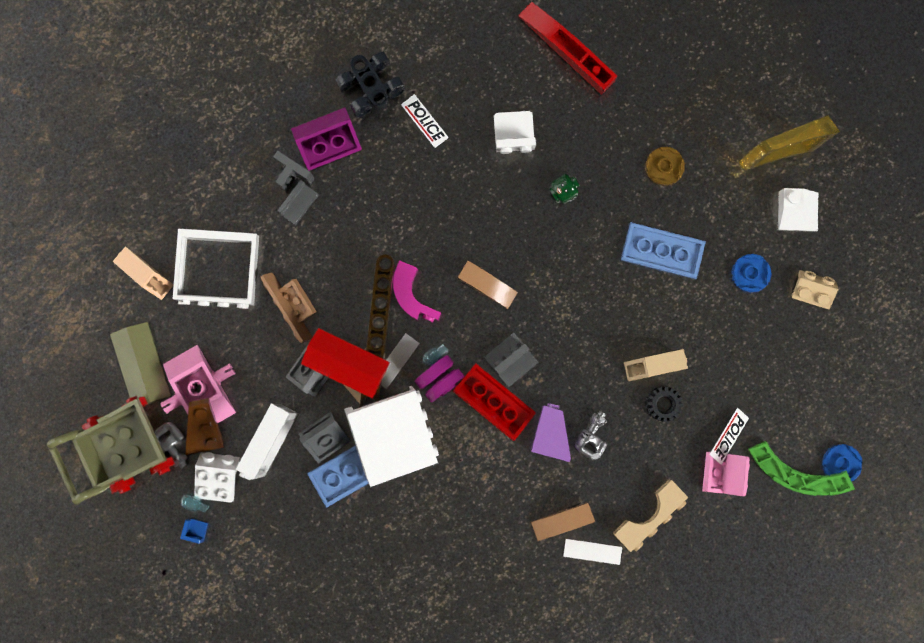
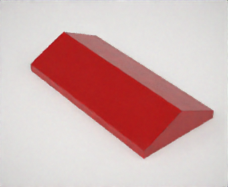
[301,328,390,399]
[453,364,536,441]

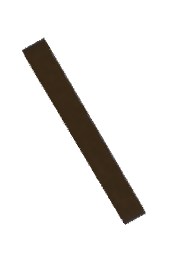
[359,254,395,408]

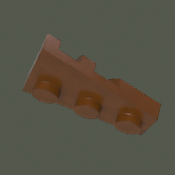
[185,398,224,455]

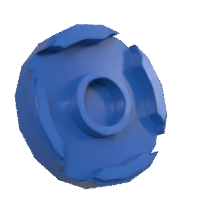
[731,254,772,293]
[822,444,862,482]

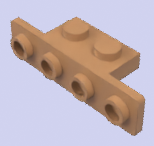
[260,272,317,343]

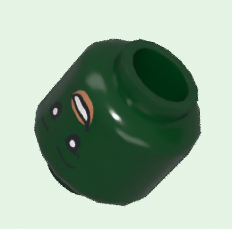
[550,174,580,203]

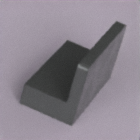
[277,180,319,226]

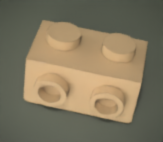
[792,270,838,309]

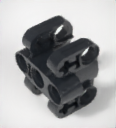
[335,51,405,118]

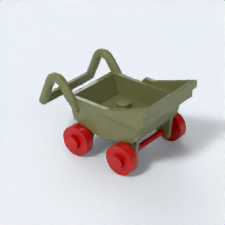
[47,396,175,505]

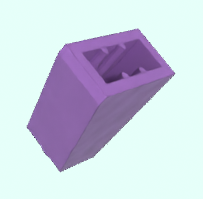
[531,403,571,462]

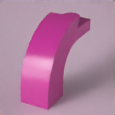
[393,261,441,322]

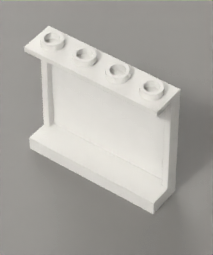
[344,386,439,487]

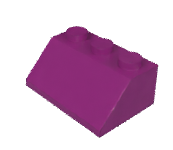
[291,108,362,171]

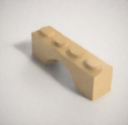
[613,479,688,552]

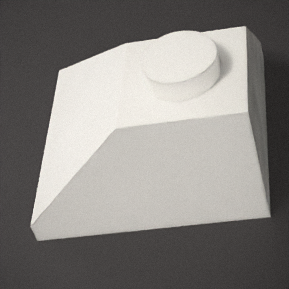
[778,188,818,231]

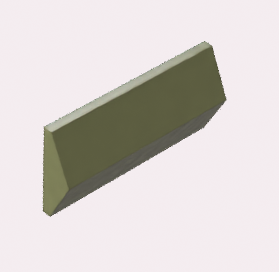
[110,322,171,404]

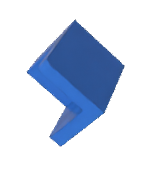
[180,518,209,544]

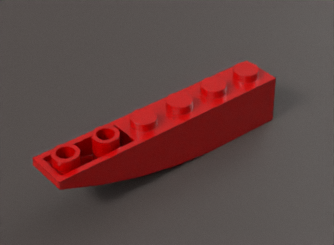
[518,2,617,95]

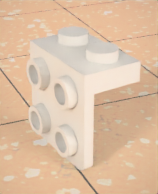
[494,111,536,154]
[195,452,240,502]

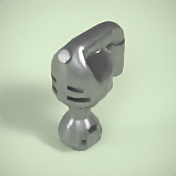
[575,411,607,460]
[155,422,188,469]

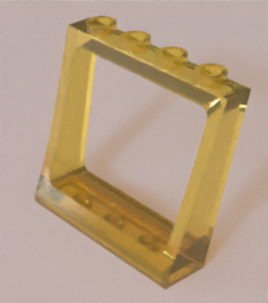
[739,115,840,170]

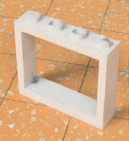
[173,229,259,309]
[236,403,299,480]

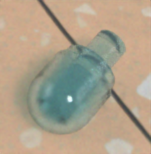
[423,344,448,367]
[181,494,208,513]

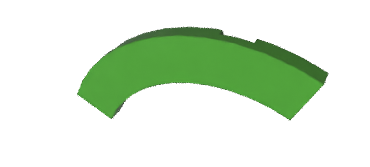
[748,441,855,496]

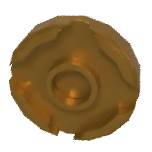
[646,147,685,186]

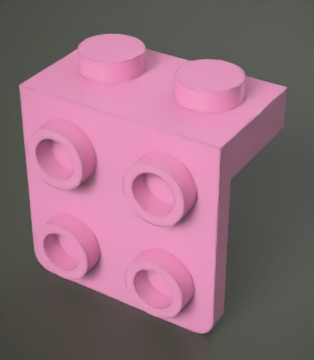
[702,452,750,496]

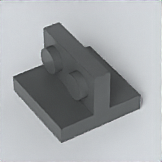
[273,150,314,193]
[484,333,539,387]
[286,345,329,397]
[298,411,351,464]

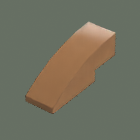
[458,261,518,309]
[531,502,595,541]

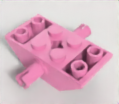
[161,345,236,424]

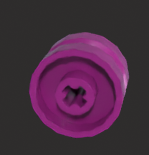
[414,355,465,403]

